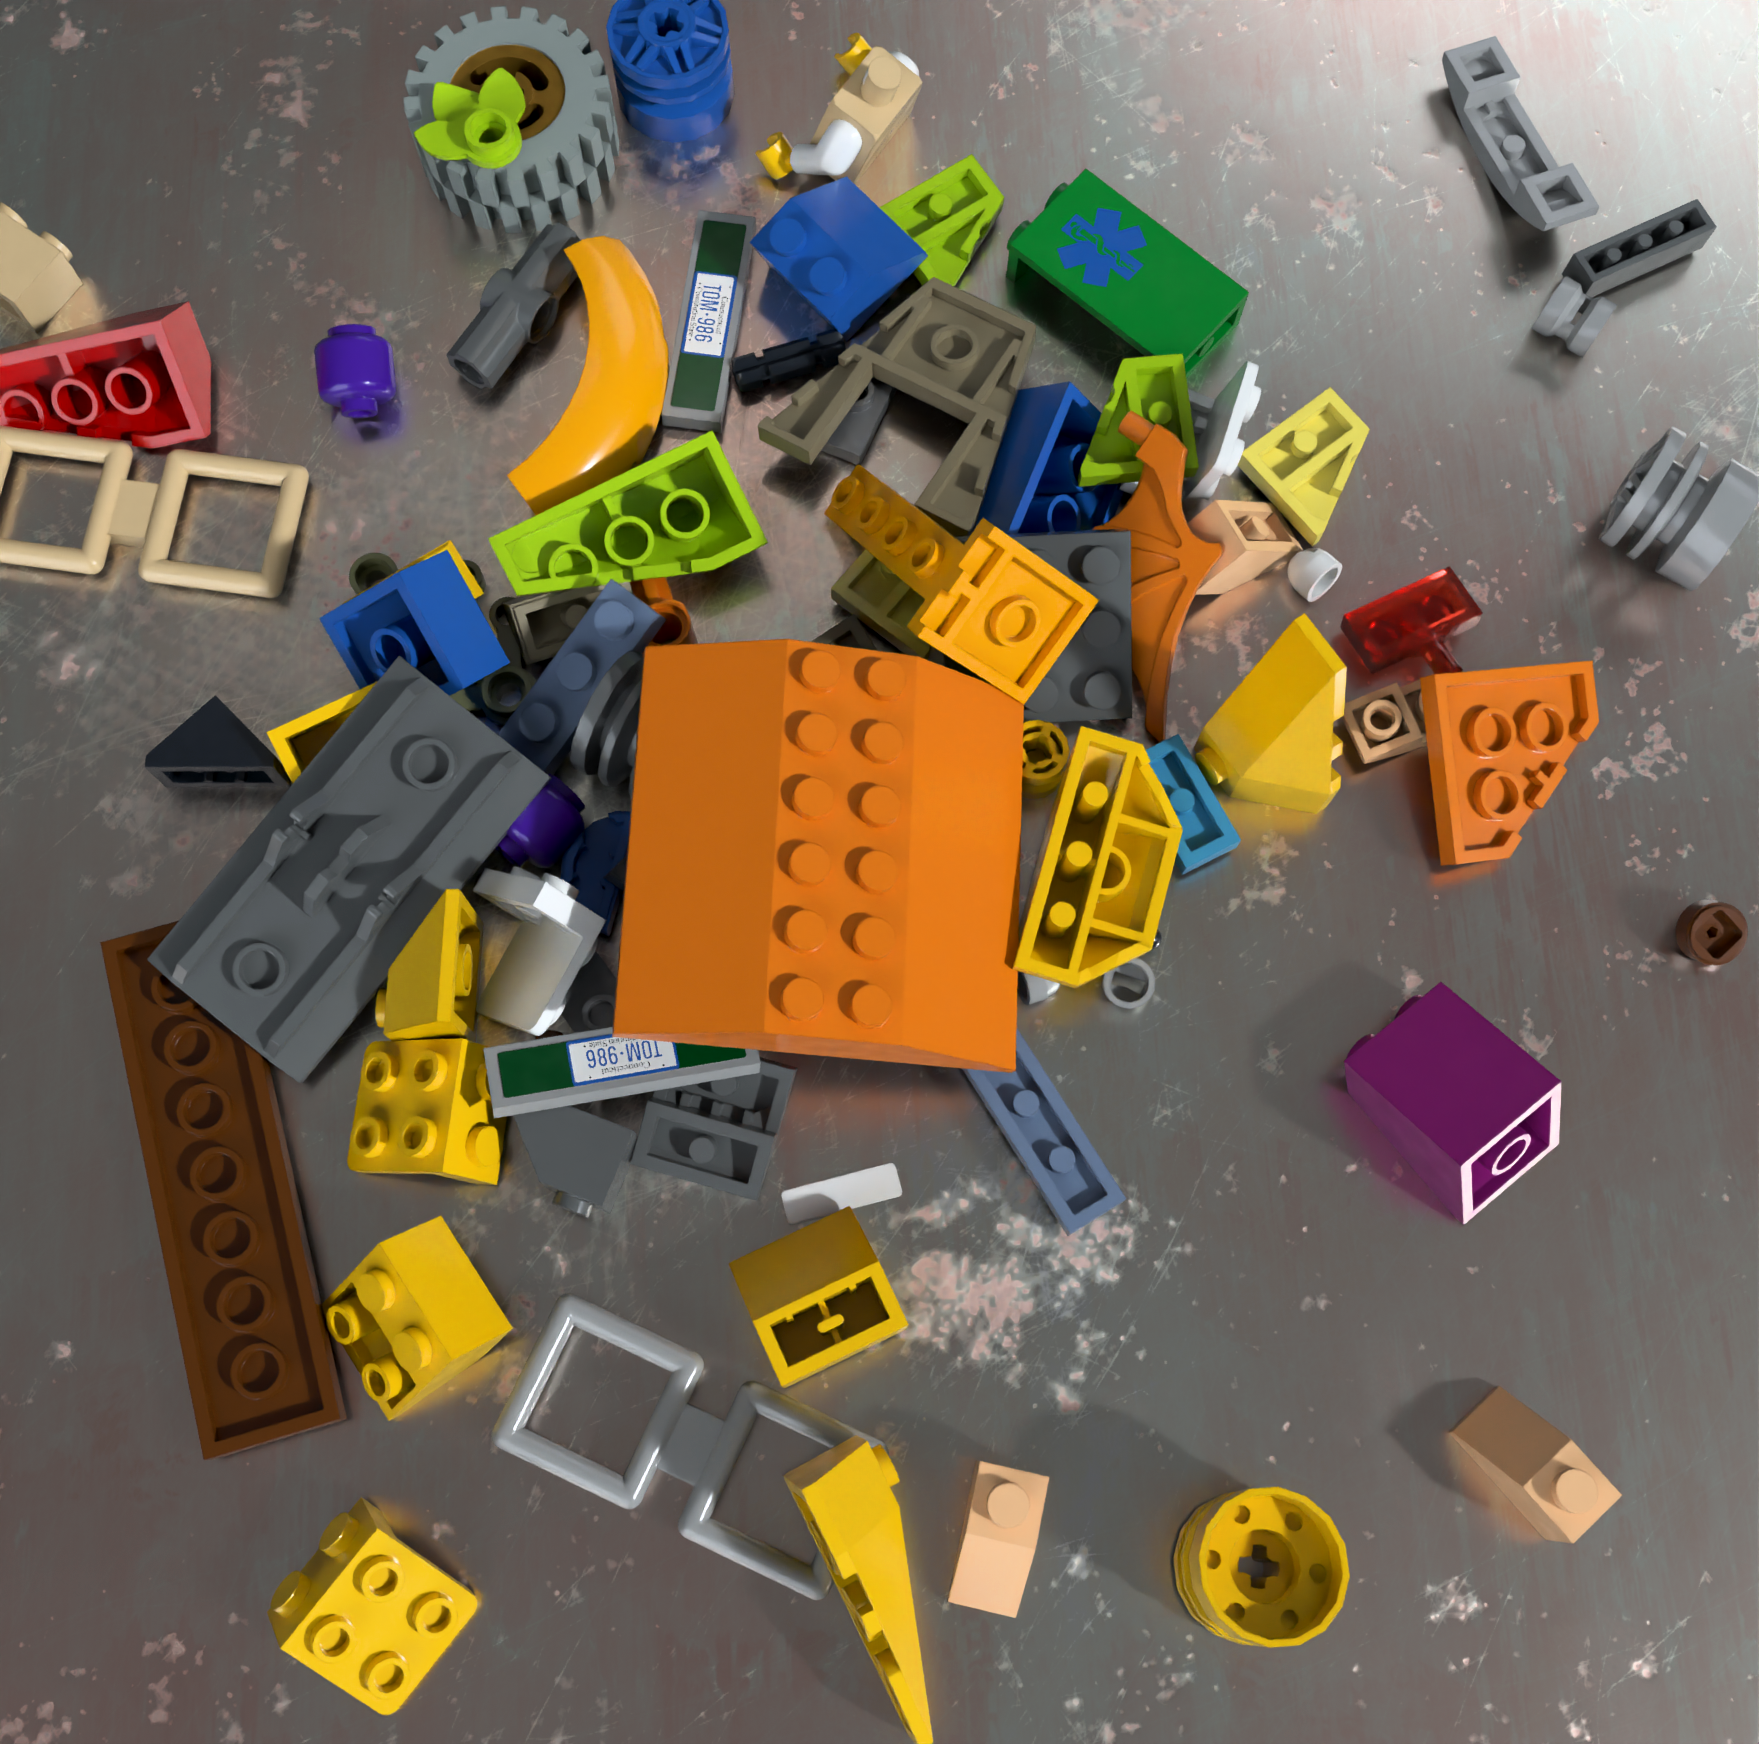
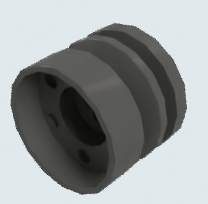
[570,651,644,799]

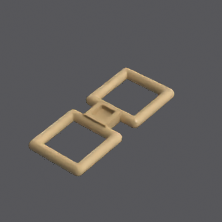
[0,426,309,598]

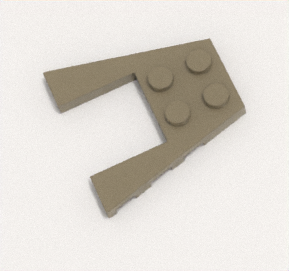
[757,277,1037,536]

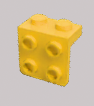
[347,1038,507,1185]
[267,1497,477,1715]

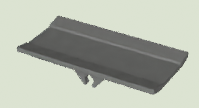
[147,656,552,1083]

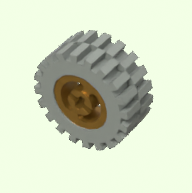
[403,6,619,233]

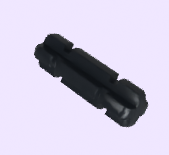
[732,329,846,392]

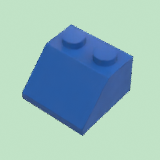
[750,176,928,342]
[319,550,510,696]

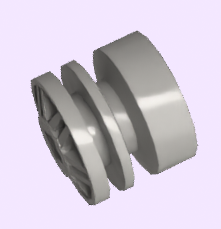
[1598,426,1759,591]

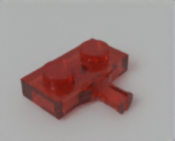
[1340,566,1483,674]

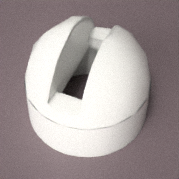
[1287,548,1342,602]

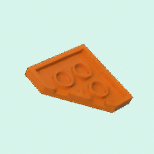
[1420,661,1599,866]

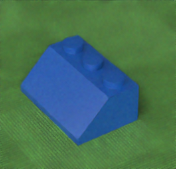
[974,381,1124,534]

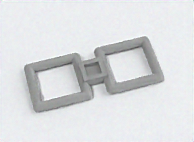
[491,1293,889,1600]

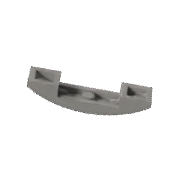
[1442,36,1599,231]

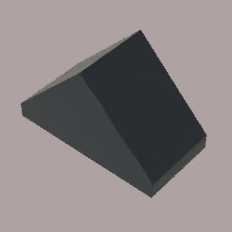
[145,695,291,787]

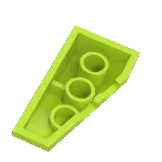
[488,430,768,596]

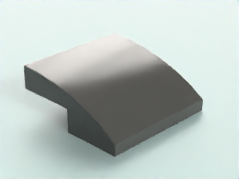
[630,1057,798,1201]

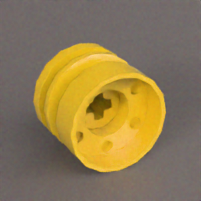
[1173,1487,1350,1648]

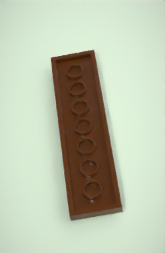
[100,921,347,1460]

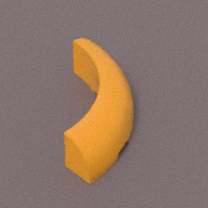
[507,236,668,515]

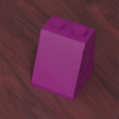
[1344,982,1562,1225]

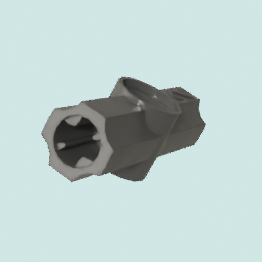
[446,222,581,390]

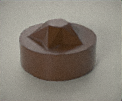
[1676,899,1748,966]

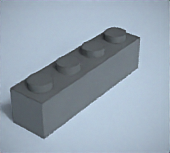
[1562,199,1717,297]

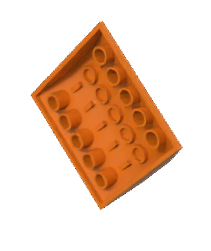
[612,639,1024,1073]

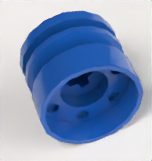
[606,0,735,143]

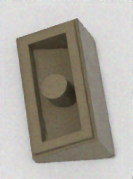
[501,582,633,665]

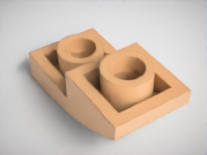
[1342,667,1454,764]

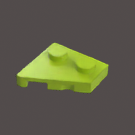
[1078,354,1199,487]

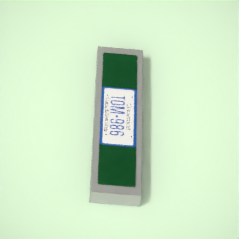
[661,210,756,433]
[483,1027,761,1119]

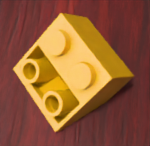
[728,1206,909,1389]
[322,1215,513,1421]

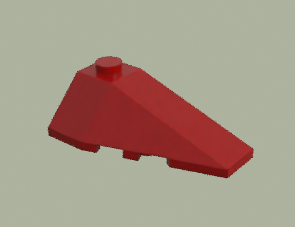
[0,301,211,448]

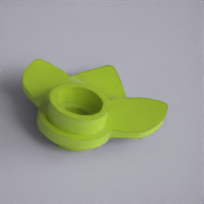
[414,68,526,169]

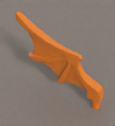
[1092,410,1222,742]

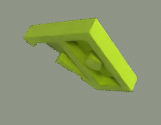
[879,154,1004,286]

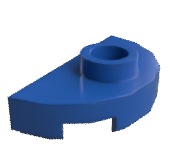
[560,811,631,937]

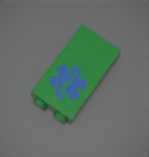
[1006,169,1249,379]

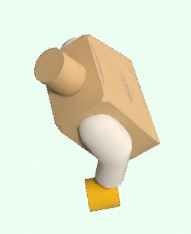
[755,32,923,184]

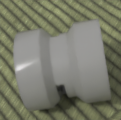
[1532,276,1617,358]

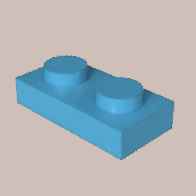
[1146,734,1241,875]

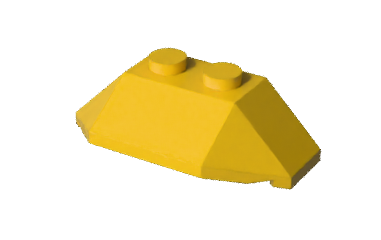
[1012,726,1183,988]

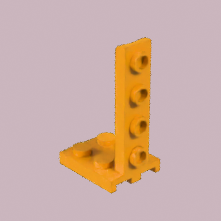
[824,464,1099,704]

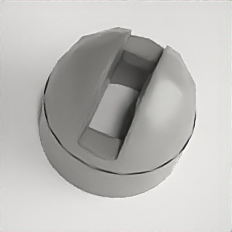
[1102,958,1155,1009]

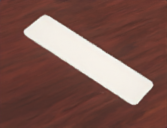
[781,1163,902,1225]

